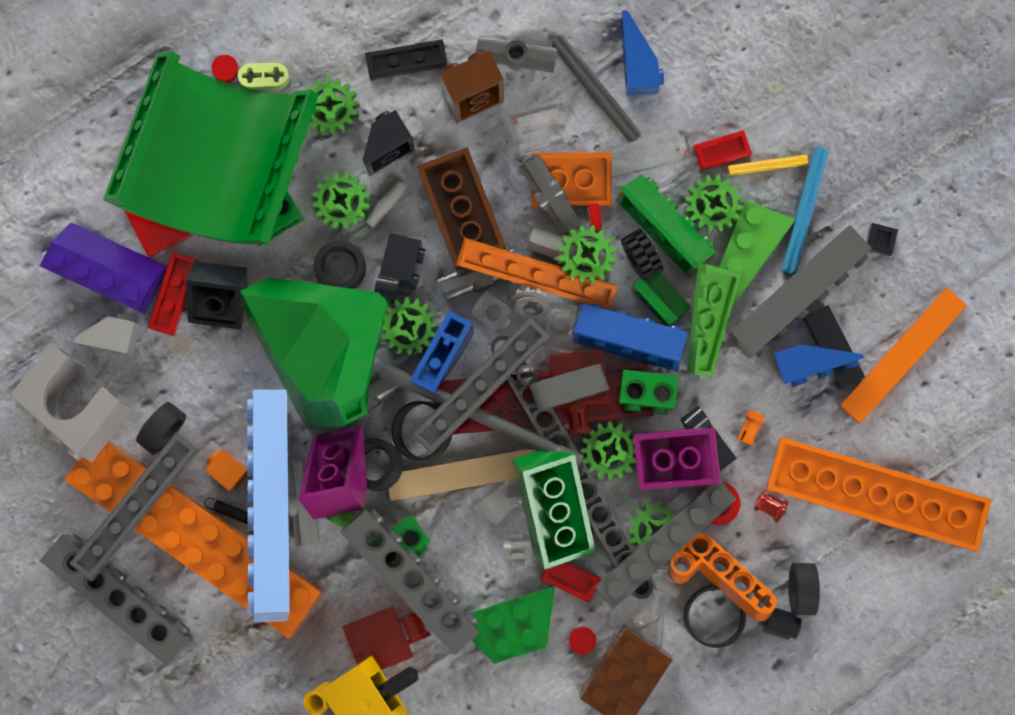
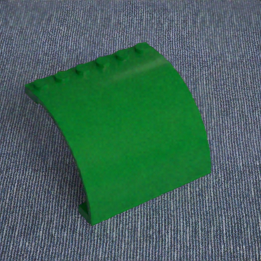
[103,51,319,244]

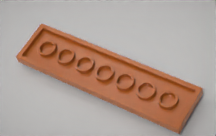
[765,437,992,552]

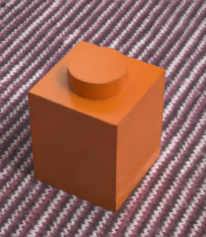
[205,449,247,492]

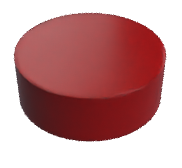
[211,55,239,83]
[569,626,596,655]

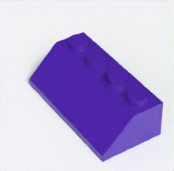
[40,223,167,314]

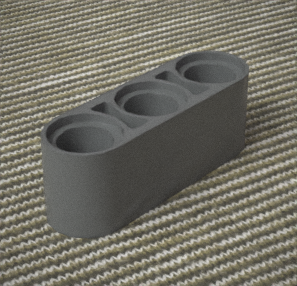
[529,364,610,412]

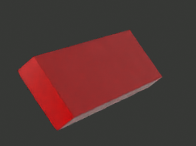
[147,252,199,337]

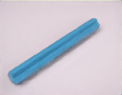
[781,147,829,275]

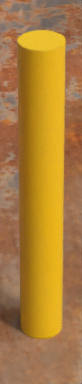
[727,155,808,176]

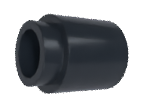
[758,607,802,640]

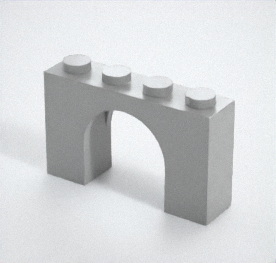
[10,343,134,462]

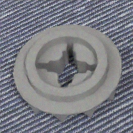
[510,287,553,318]

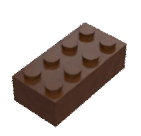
[417,147,506,271]

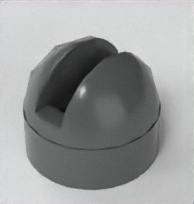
[517,364,539,386]

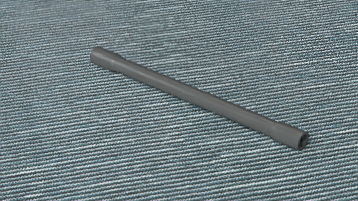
[379,362,584,469]

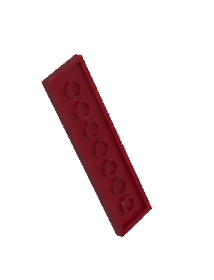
[434,362,654,435]

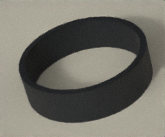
[392,401,452,461]
[684,586,746,648]

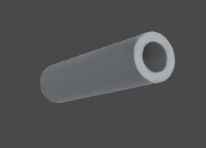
[364,180,407,229]

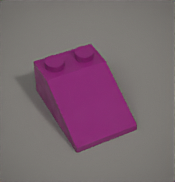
[298,425,367,519]
[633,427,721,490]

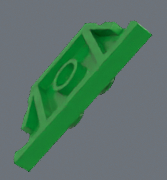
[453,586,555,664]

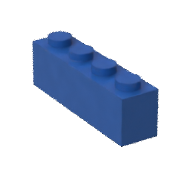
[573,303,688,372]

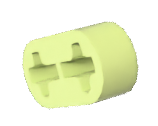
[238,63,290,90]

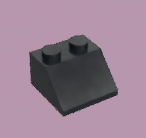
[363,109,415,176]
[186,261,248,330]

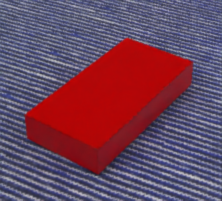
[693,130,752,172]
[540,562,601,603]

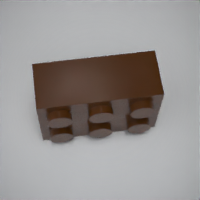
[440,50,504,124]
[579,624,673,715]

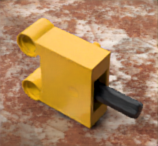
[303,656,419,715]

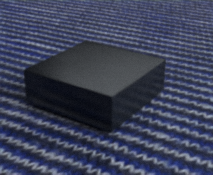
[866,223,898,256]

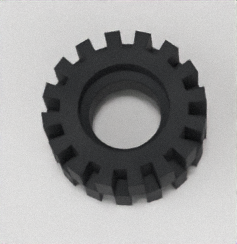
[620,228,664,281]

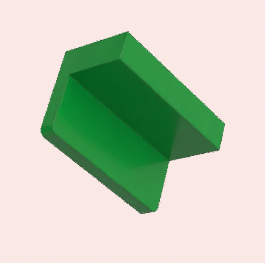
[631,273,690,327]

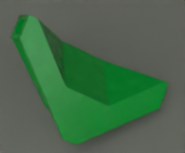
[240,277,388,427]

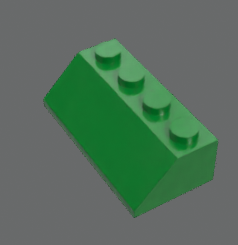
[616,174,716,278]
[512,451,596,569]

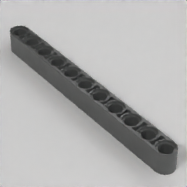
[490,335,654,599]

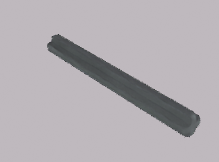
[551,35,642,143]

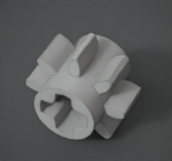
[503,534,532,567]

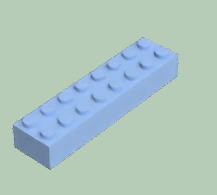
[247,390,289,622]

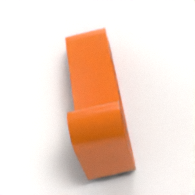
[667,533,777,621]

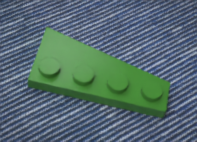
[719,200,795,307]
[687,262,742,377]

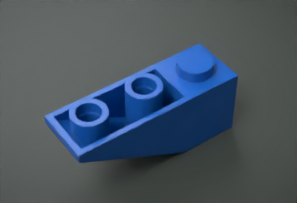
[774,345,864,387]

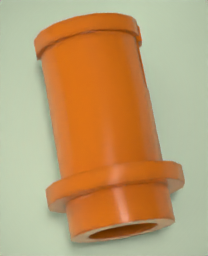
[737,410,765,446]

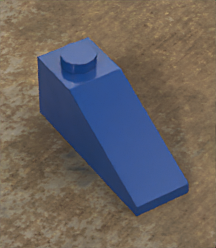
[620,10,664,96]
[410,311,474,394]

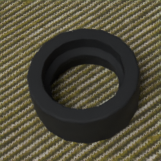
[314,240,366,289]
[136,402,186,455]
[364,438,403,491]
[788,563,820,615]

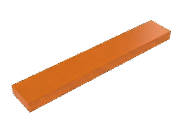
[456,238,618,310]
[838,288,967,424]

